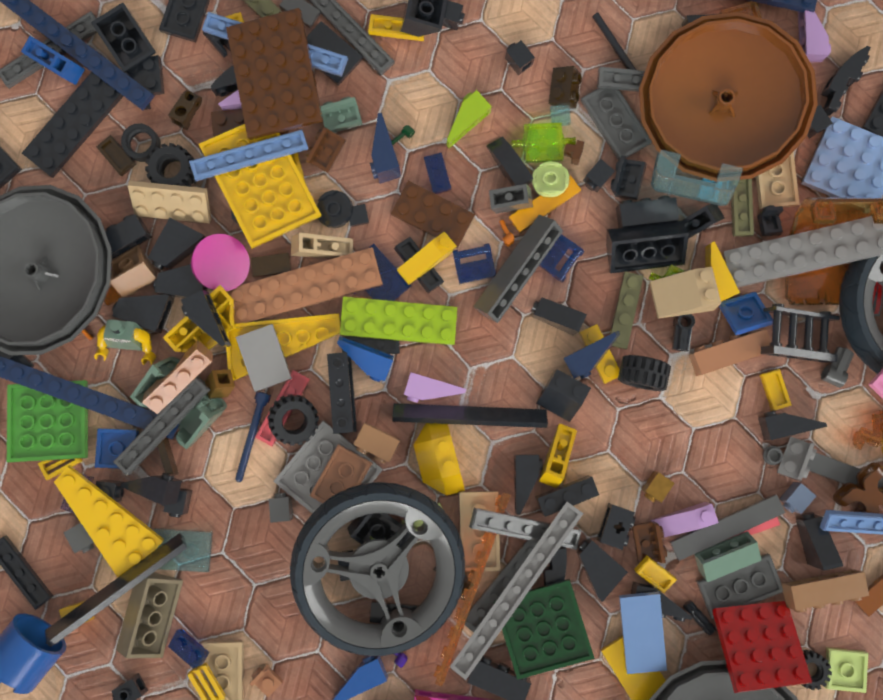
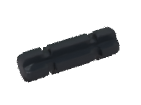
[683,600,716,636]

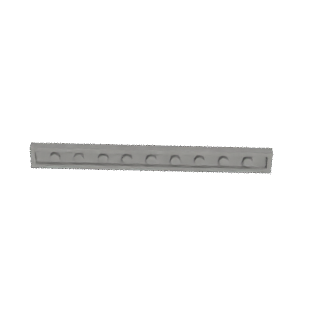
[450,502,584,680]

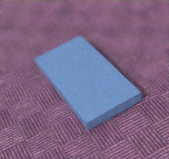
[619,592,667,674]

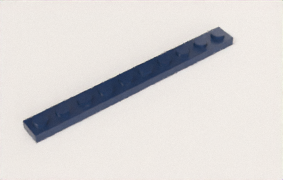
[0,0,155,111]
[0,356,181,440]

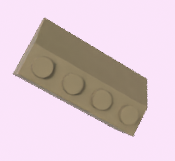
[116,573,183,658]

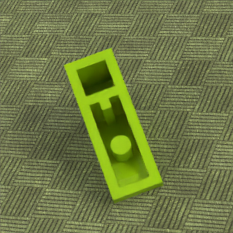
[446,90,492,148]

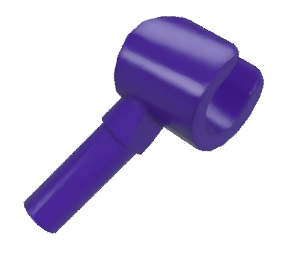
[394,652,408,668]

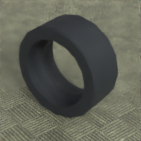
[121,123,161,162]

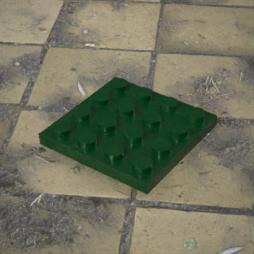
[493,579,595,680]

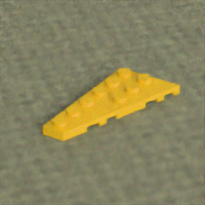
[226,313,341,381]
[54,465,164,578]

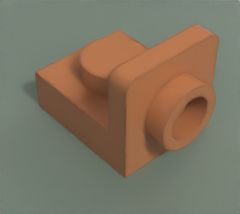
[249,665,283,697]

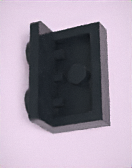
[611,155,647,200]

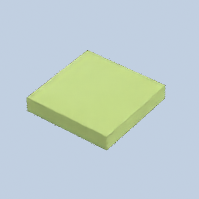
[825,647,868,693]

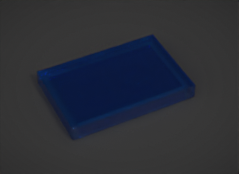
[365,243,412,301]

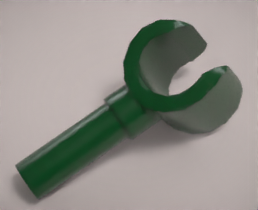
[391,125,415,145]

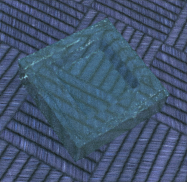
[550,105,571,126]

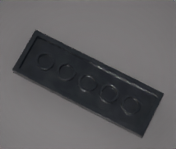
[22,72,123,178]

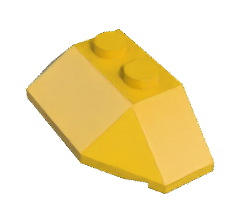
[163,285,234,352]
[413,423,465,496]

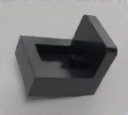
[757,205,784,236]

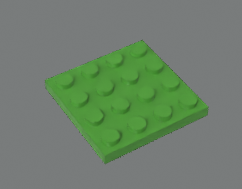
[7,380,88,462]

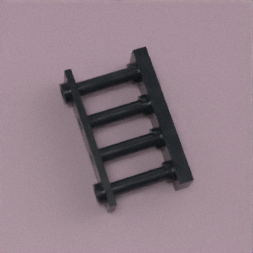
[761,304,840,363]
[327,352,357,434]

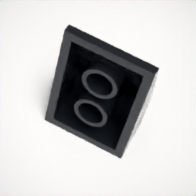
[91,2,156,73]
[347,513,414,547]

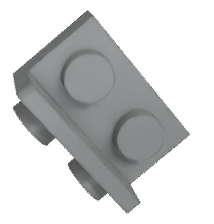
[777,436,817,481]

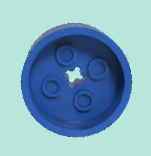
[0,614,66,694]

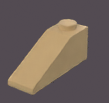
[291,233,353,258]

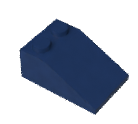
[370,112,401,184]

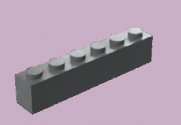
[473,215,563,323]

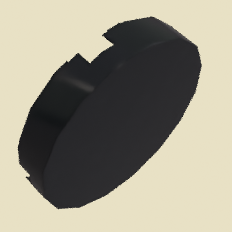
[317,190,353,228]

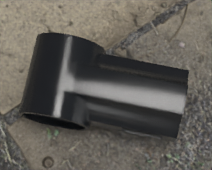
[672,314,695,352]

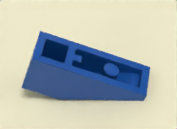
[21,36,85,85]
[337,336,394,382]
[332,656,388,700]

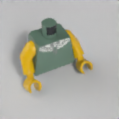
[94,319,156,365]

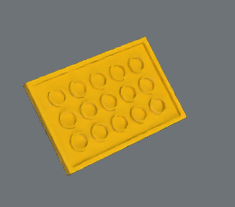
[198,124,321,249]

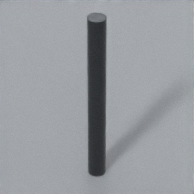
[592,12,636,70]

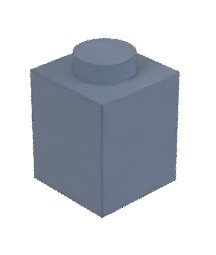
[779,482,816,514]

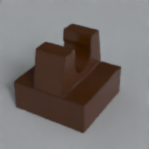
[564,140,585,165]

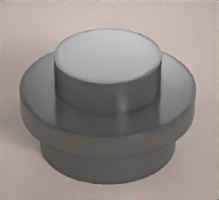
[763,446,783,465]

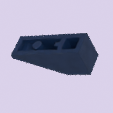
[563,331,620,379]

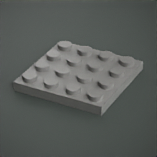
[273,421,383,513]

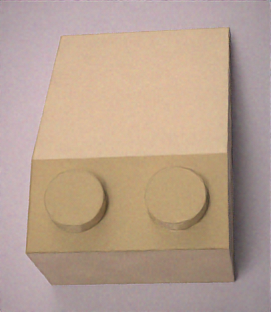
[649,267,721,319]

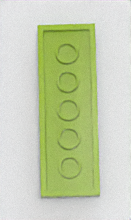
[340,297,457,345]

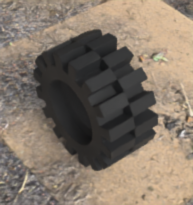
[801,650,832,690]

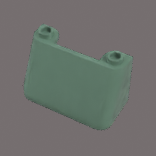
[130,357,227,449]

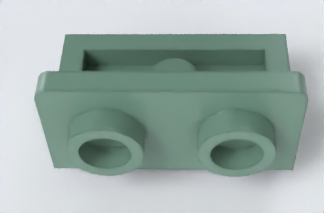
[321,97,363,132]

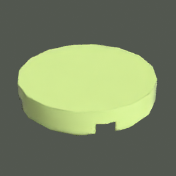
[532,161,570,198]

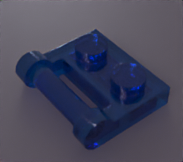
[539,234,585,283]
[452,243,496,285]

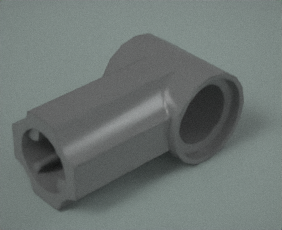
[821,347,854,388]

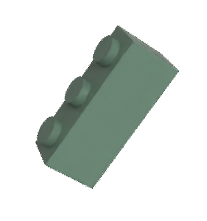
[694,531,761,582]

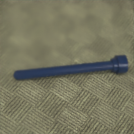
[235,391,271,482]

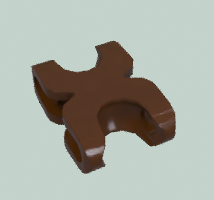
[833,462,883,514]

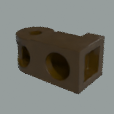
[168,90,202,130]

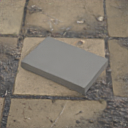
[236,324,292,392]

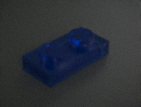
[424,152,451,194]
[168,628,209,669]

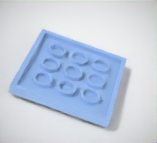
[801,116,883,214]

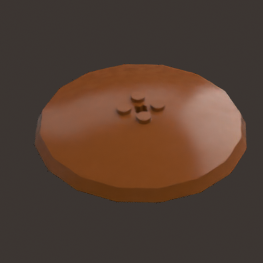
[639,12,818,182]

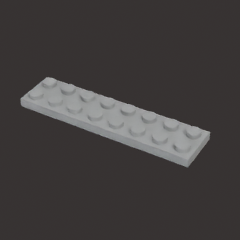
[724,214,883,288]

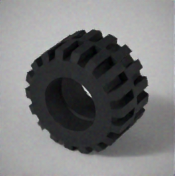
[145,143,197,187]
[618,355,671,391]
[268,394,319,446]

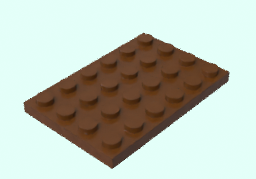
[226,8,323,140]

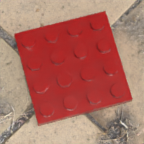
[712,601,812,693]

